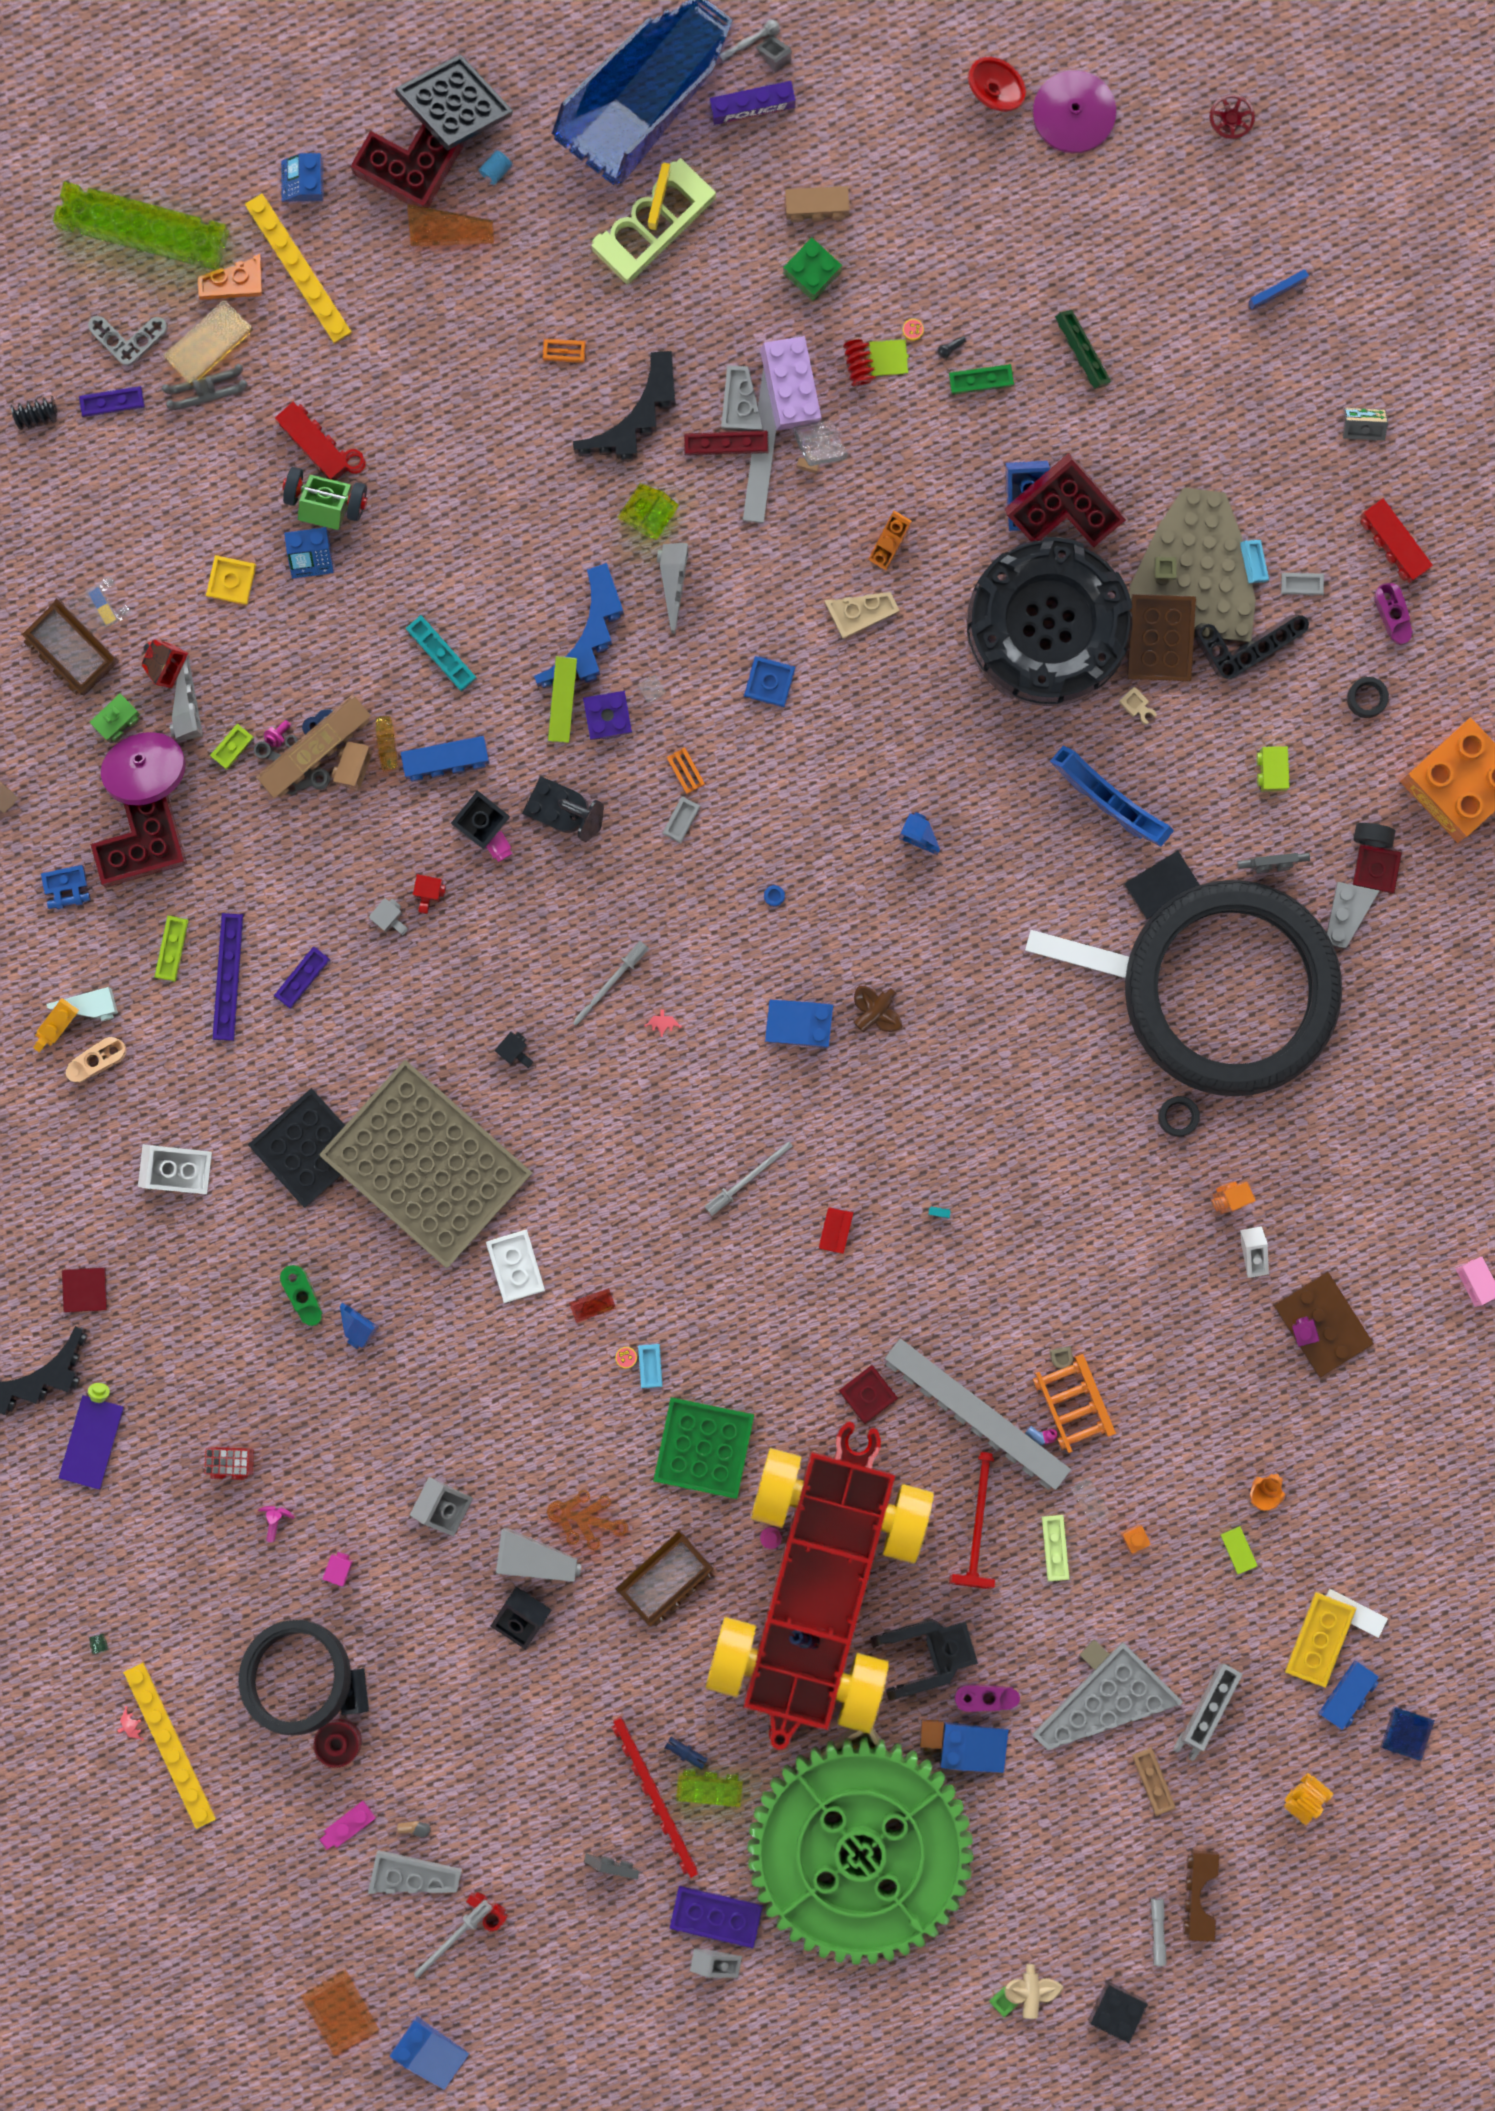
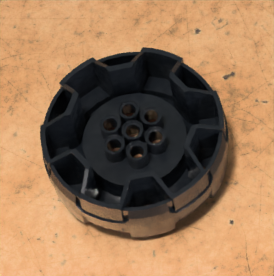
[966,537,1133,707]

